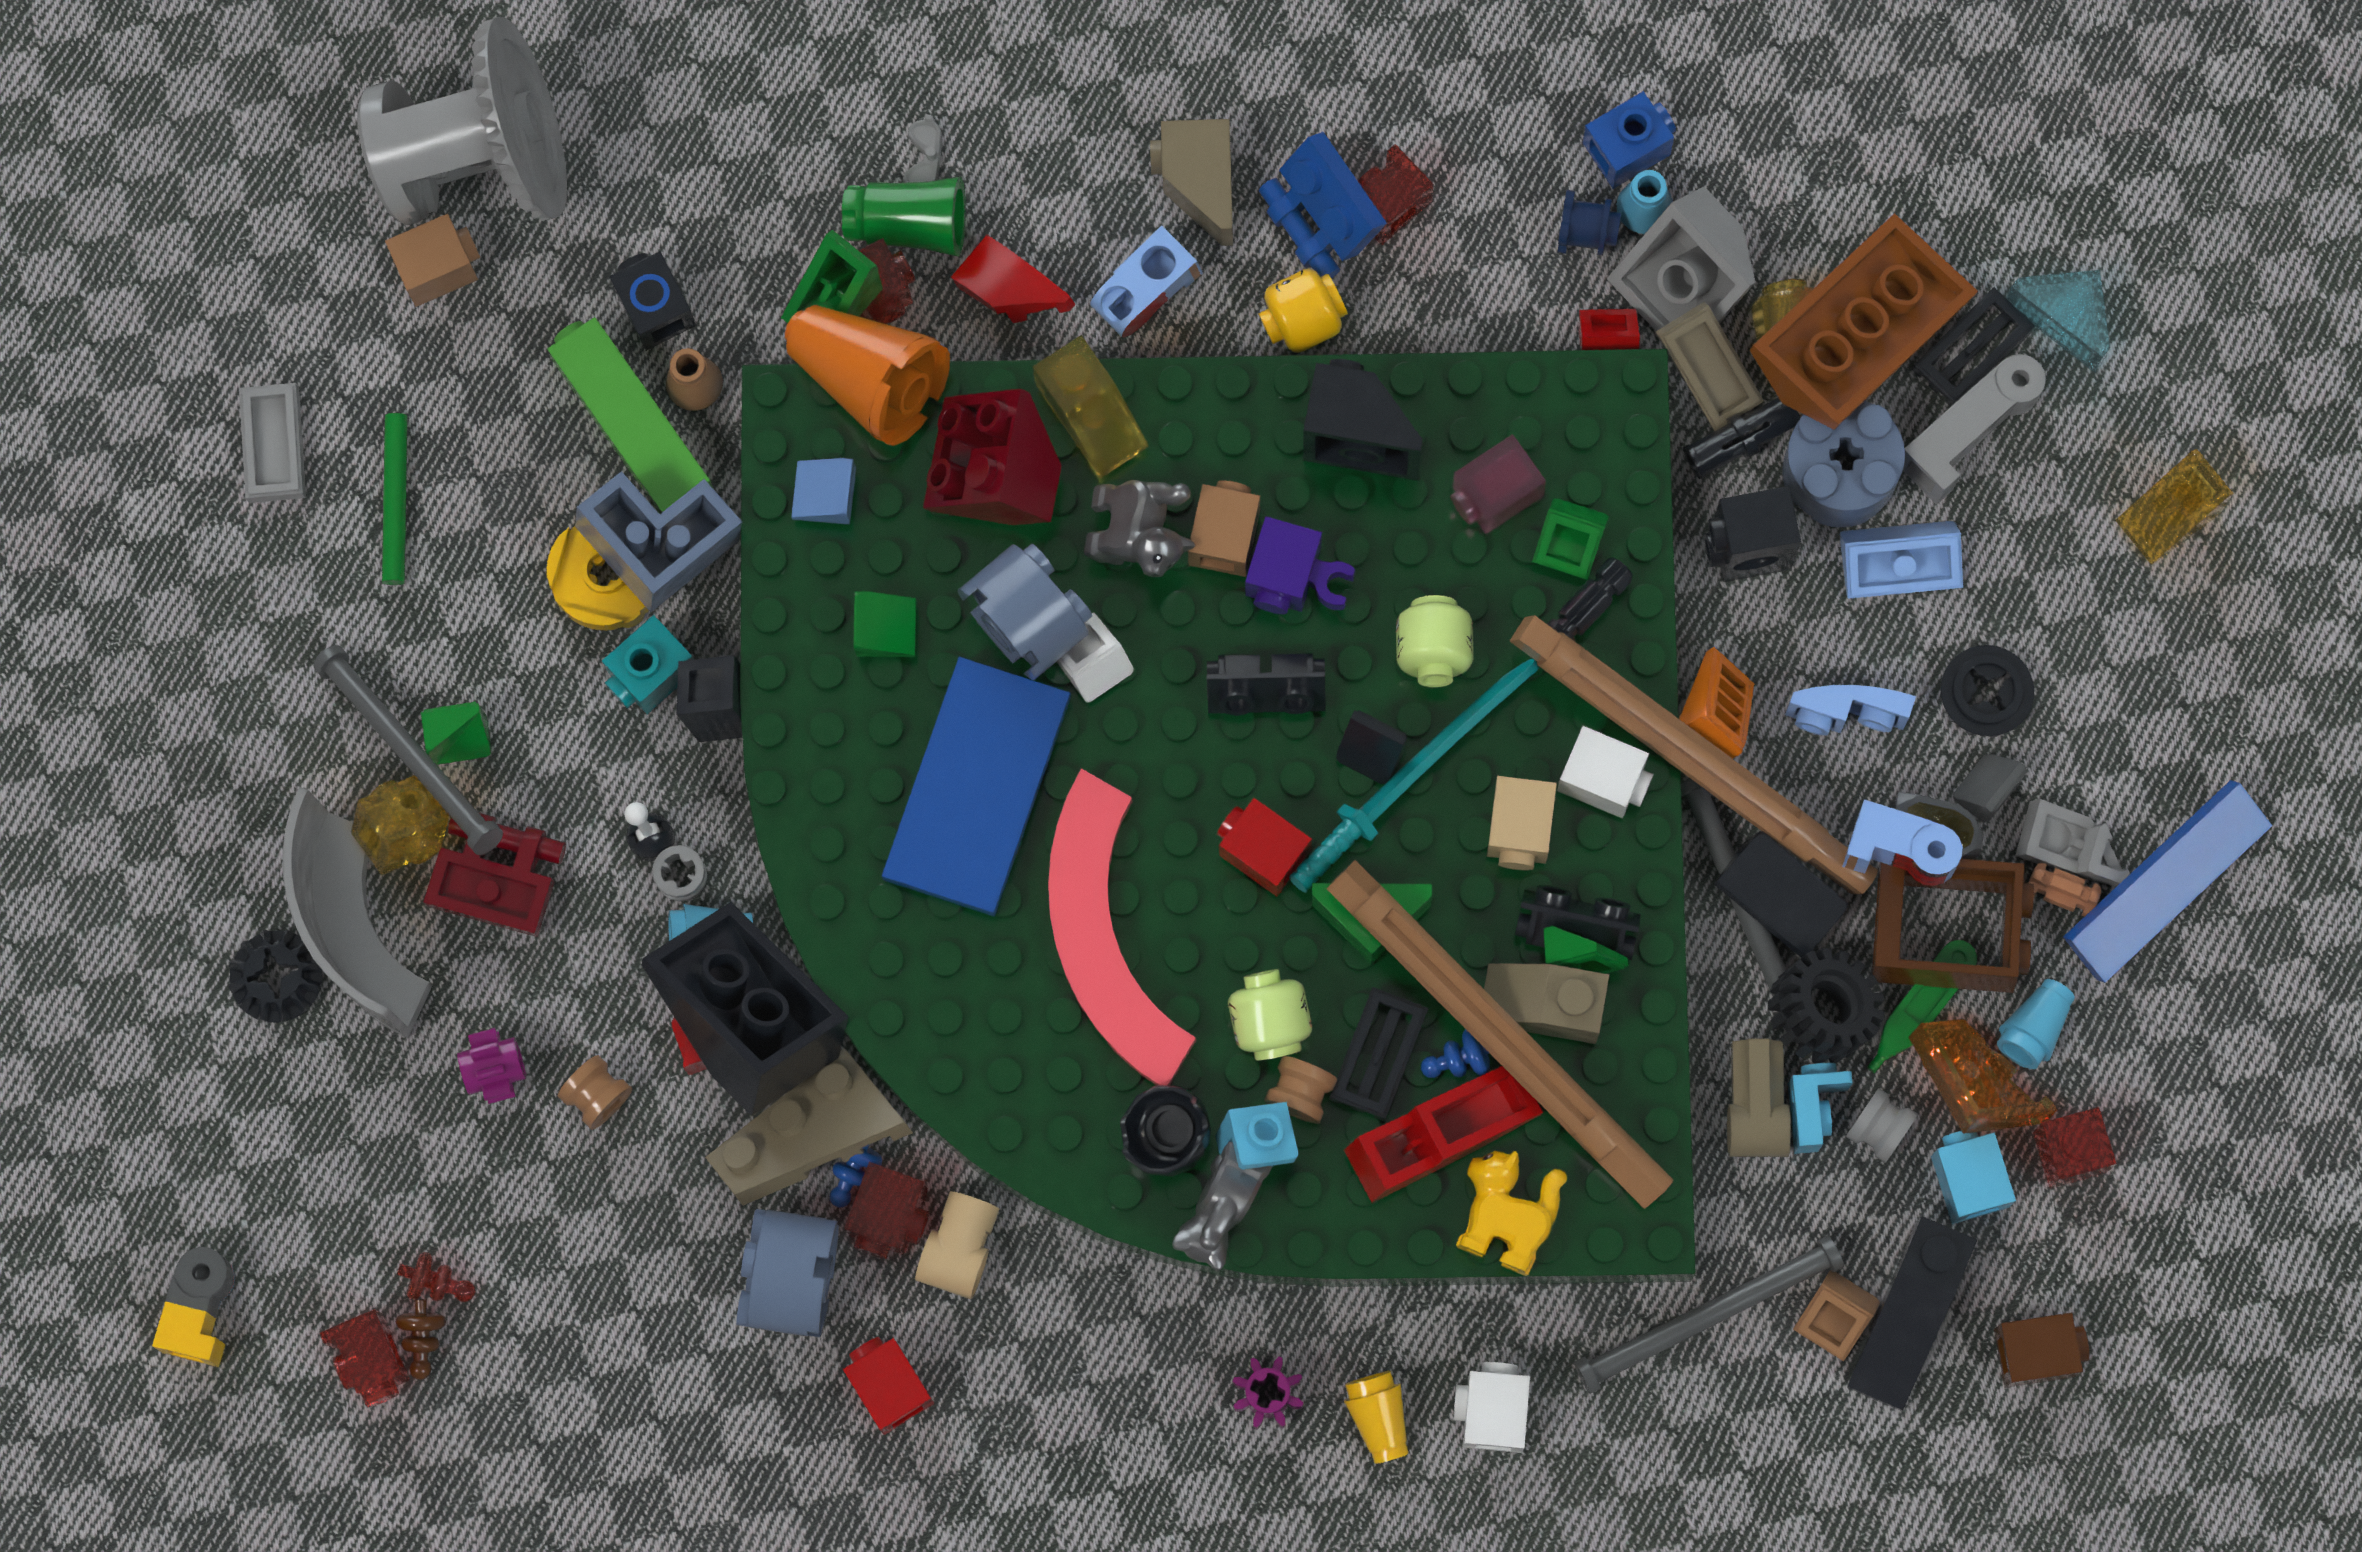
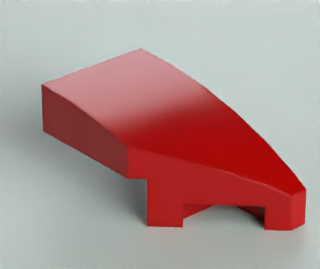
[951,235,1076,324]

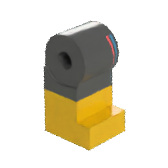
[152,1247,236,1367]

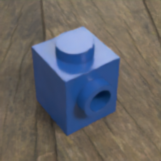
[1583,91,1676,189]

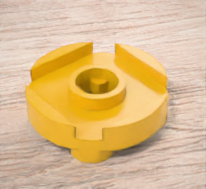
[547,526,649,631]

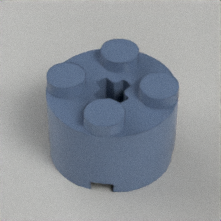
[1782,401,1905,527]
[958,544,1093,680]
[736,1209,839,1337]

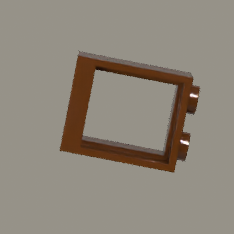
[1872,859,2034,993]

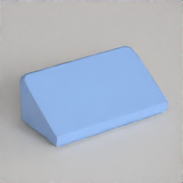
[1840,521,1963,599]

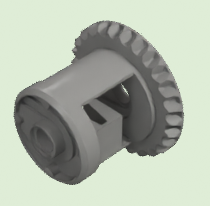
[357,16,567,225]

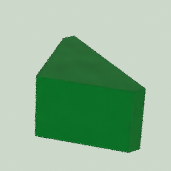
[781,230,883,323]
[1312,883,1432,964]

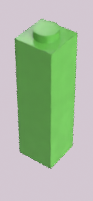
[547,317,714,514]

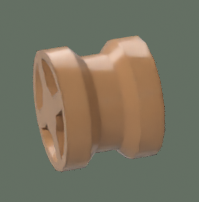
[557,1055,632,1130]
[1264,1056,1337,1124]

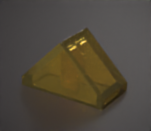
[2115,449,2234,565]

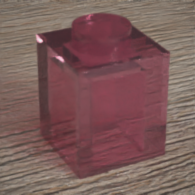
[1451,434,1546,534]

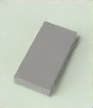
[239,383,306,503]

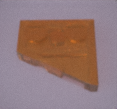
[1909,1019,2057,1134]

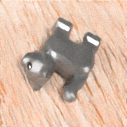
[1084,480,1195,577]
[1172,1142,1272,1270]

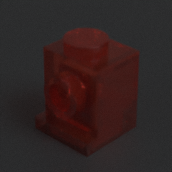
[1358,144,1434,245]
[320,1309,410,1408]

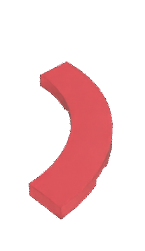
[1048,769,1196,1086]

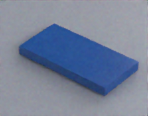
[882,657,1071,917]

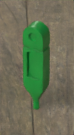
[1867,940,1977,1074]

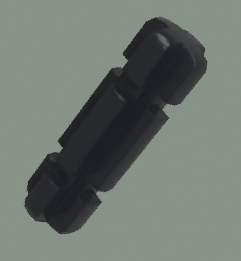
[1547,557,1633,641]

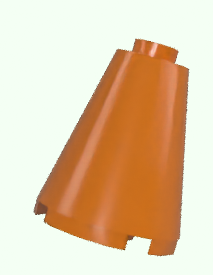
[785,305,950,446]

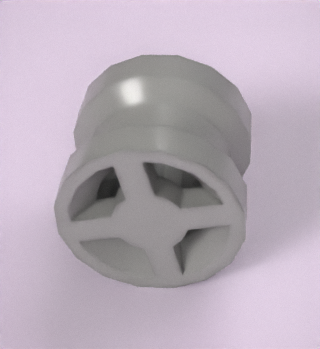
[1846,1088,1918,1163]

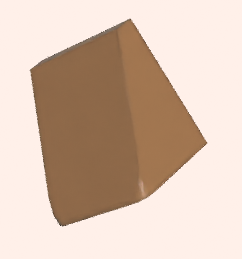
[1793,1270,1880,1362]

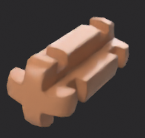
[2028,863,2101,917]

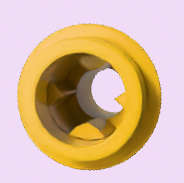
[1344,1371,1409,1464]

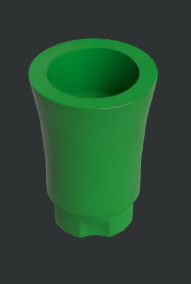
[842,176,966,257]

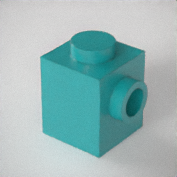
[602,615,694,714]

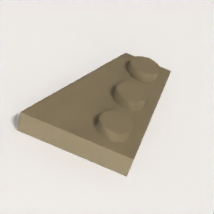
[705,1048,913,1206]

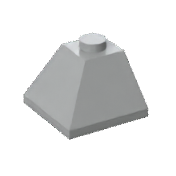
[1607,187,1756,331]

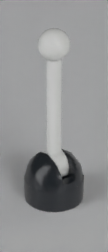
[624,802,675,861]

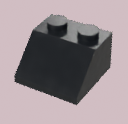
[1303,359,1423,481]

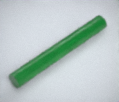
[382,413,408,585]

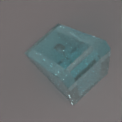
[2006,270,2110,372]

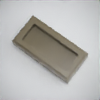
[1655,302,1764,431]

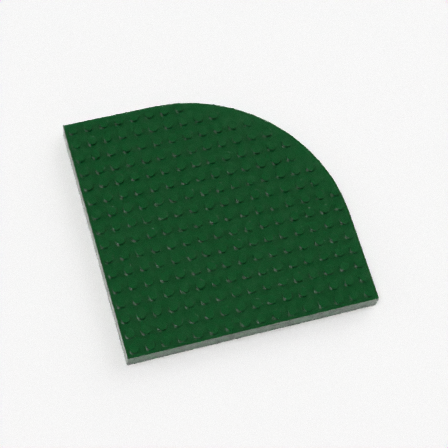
[740,349,1696,1287]

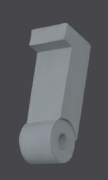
[1903,354,2046,505]

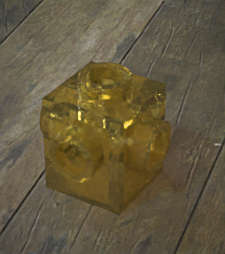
[351,775,449,875]

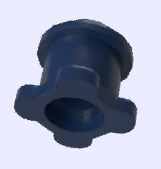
[1557,190,1621,256]

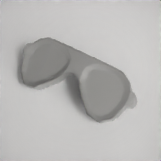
[903,114,942,183]

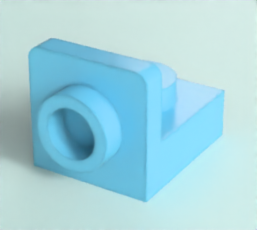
[1788,1063,1853,1154]
[1215,1102,1298,1170]

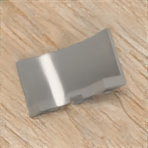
[283,787,432,1038]

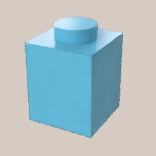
[1931,1128,2016,1224]

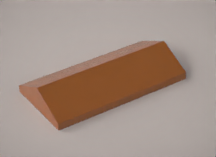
[1750,213,1978,430]

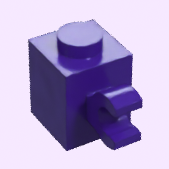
[1245,516,1355,615]

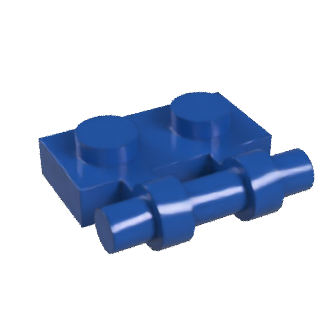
[1259,132,1387,279]

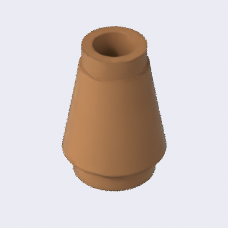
[666,348,723,411]

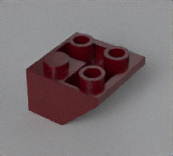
[923,389,1062,525]

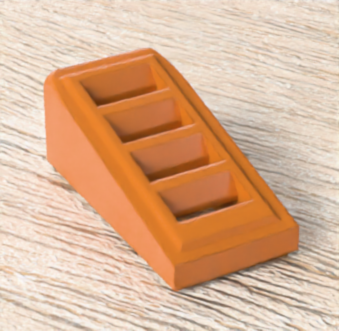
[1679,647,1754,759]

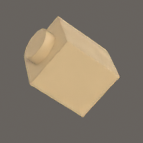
[1487,776,1557,870]

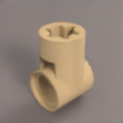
[915,1191,1000,1299]

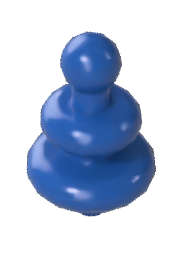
[1421,1029,1490,1078]
[829,1144,882,1208]

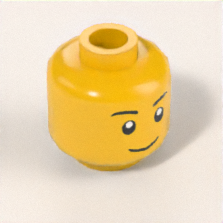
[1258,268,1348,353]

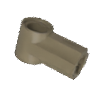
[1727,1039,1791,1157]

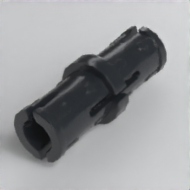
[1683,397,1800,479]

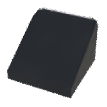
[1336,710,1407,784]

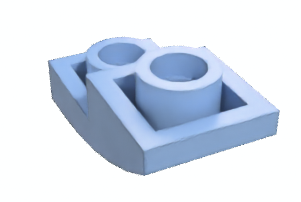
[1785,685,1916,735]

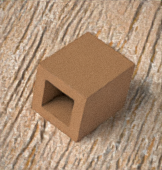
[385,213,481,307]
[1188,481,1261,577]

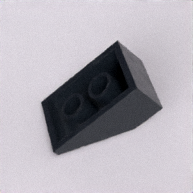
[641,902,849,1116]

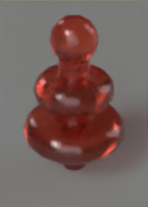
[396,1252,476,1302]

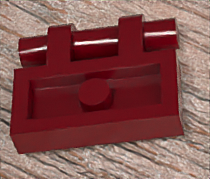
[423,813,566,937]

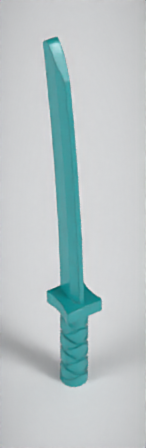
[1289,659,1539,893]

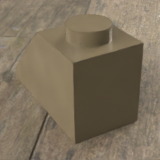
[1150,119,1233,246]
[1484,964,1609,1044]

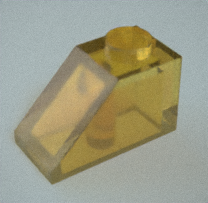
[1033,335,1148,478]

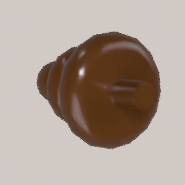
[395,1299,446,1380]

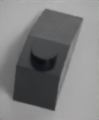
[1847,1216,1977,1411]

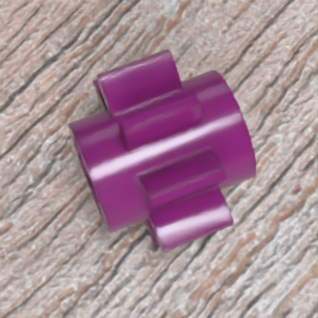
[457,1027,527,1104]
[1232,1356,1304,1430]

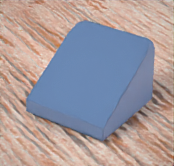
[791,458,856,525]

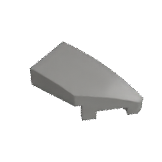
[2015,799,2130,887]

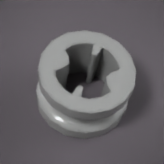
[652,845,707,902]

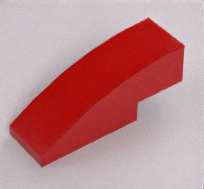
[1344,1066,1543,1203]

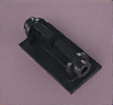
[1207,653,1326,716]
[1515,885,1641,960]

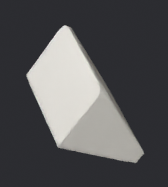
[1057,613,1134,702]

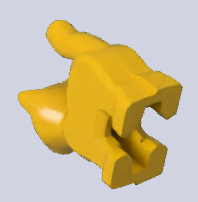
[1456,1151,1567,1276]

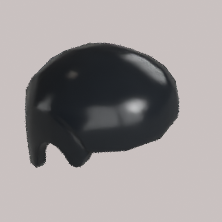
[1120,1085,1211,1177]

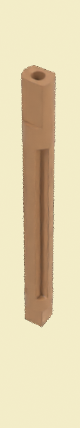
[1510,615,1878,894]
[1327,860,1673,1209]

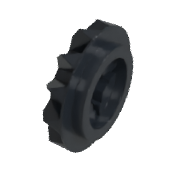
[1940,645,2034,739]
[228,930,323,1023]

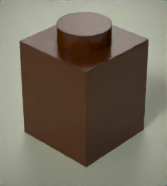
[1994,1312,2089,1388]

